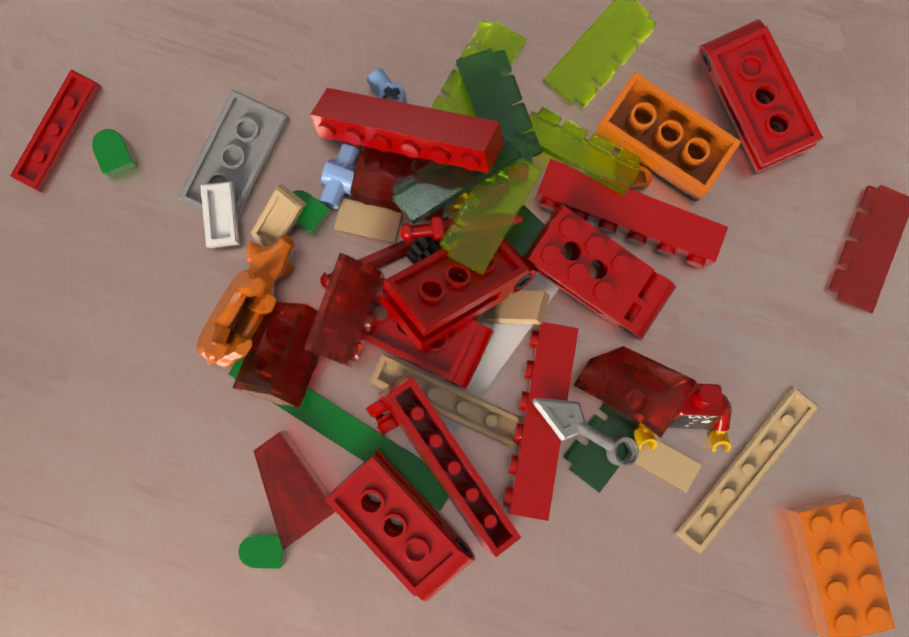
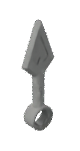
[533,398,639,466]

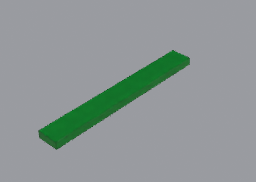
[228,350,449,511]

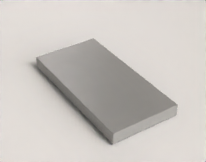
[177,89,289,220]

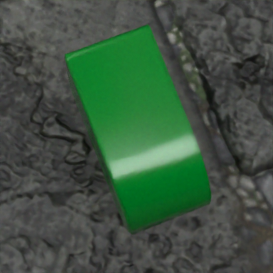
[92,129,138,178]
[293,190,331,236]
[238,532,286,569]

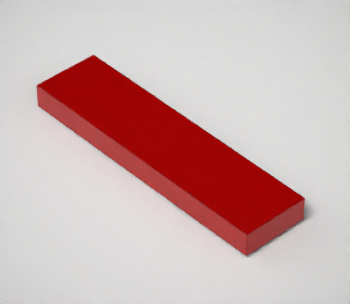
[10,69,101,192]

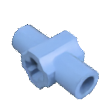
[367,68,407,103]
[319,144,361,209]

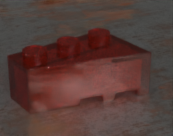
[253,431,335,550]

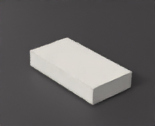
[200,181,240,248]

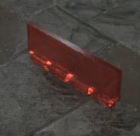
[828,185,909,314]

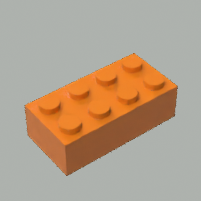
[595,72,741,201]
[786,495,895,637]

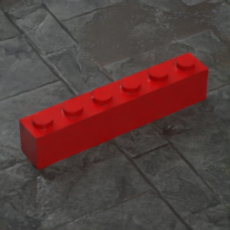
[310,88,504,173]
[535,159,728,268]
[503,322,579,521]
[378,375,521,558]

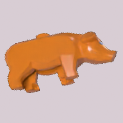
[197,235,295,368]

